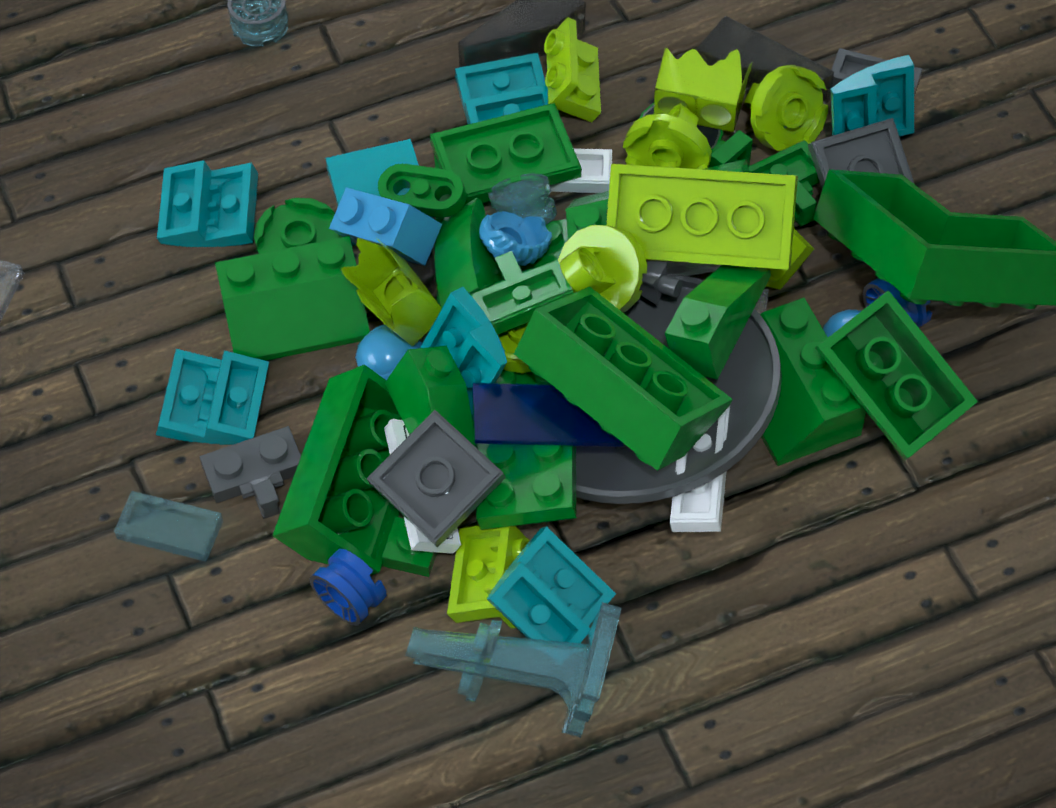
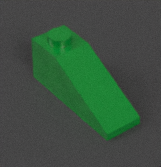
[665,265,771,380]
[384,346,477,448]

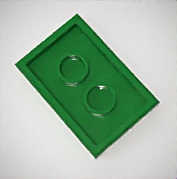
[430,103,582,205]

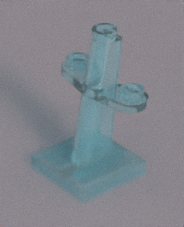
[405,602,622,738]

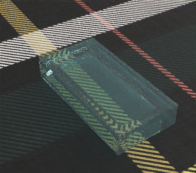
[114,491,223,562]

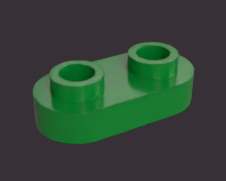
[378,163,467,218]

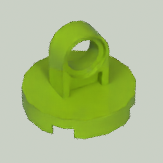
[743,65,828,151]
[623,103,712,169]
[558,225,647,313]

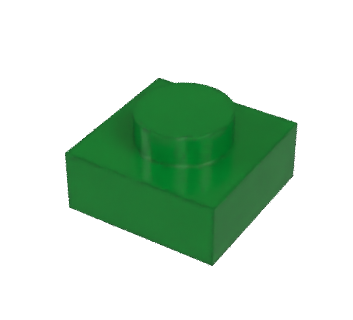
[709,130,753,167]
[382,516,437,577]

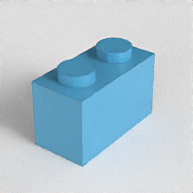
[329,187,442,266]

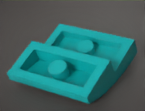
[455,53,548,124]
[831,55,914,136]
[325,139,433,246]
[157,160,258,247]
[420,287,507,421]
[156,349,269,445]
[487,527,616,667]

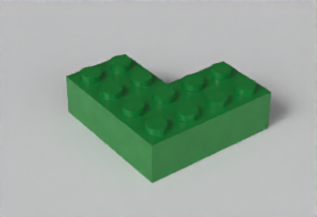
[813,169,1056,309]

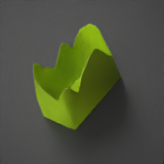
[654,48,753,132]
[341,238,441,346]

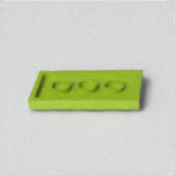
[607,164,798,270]

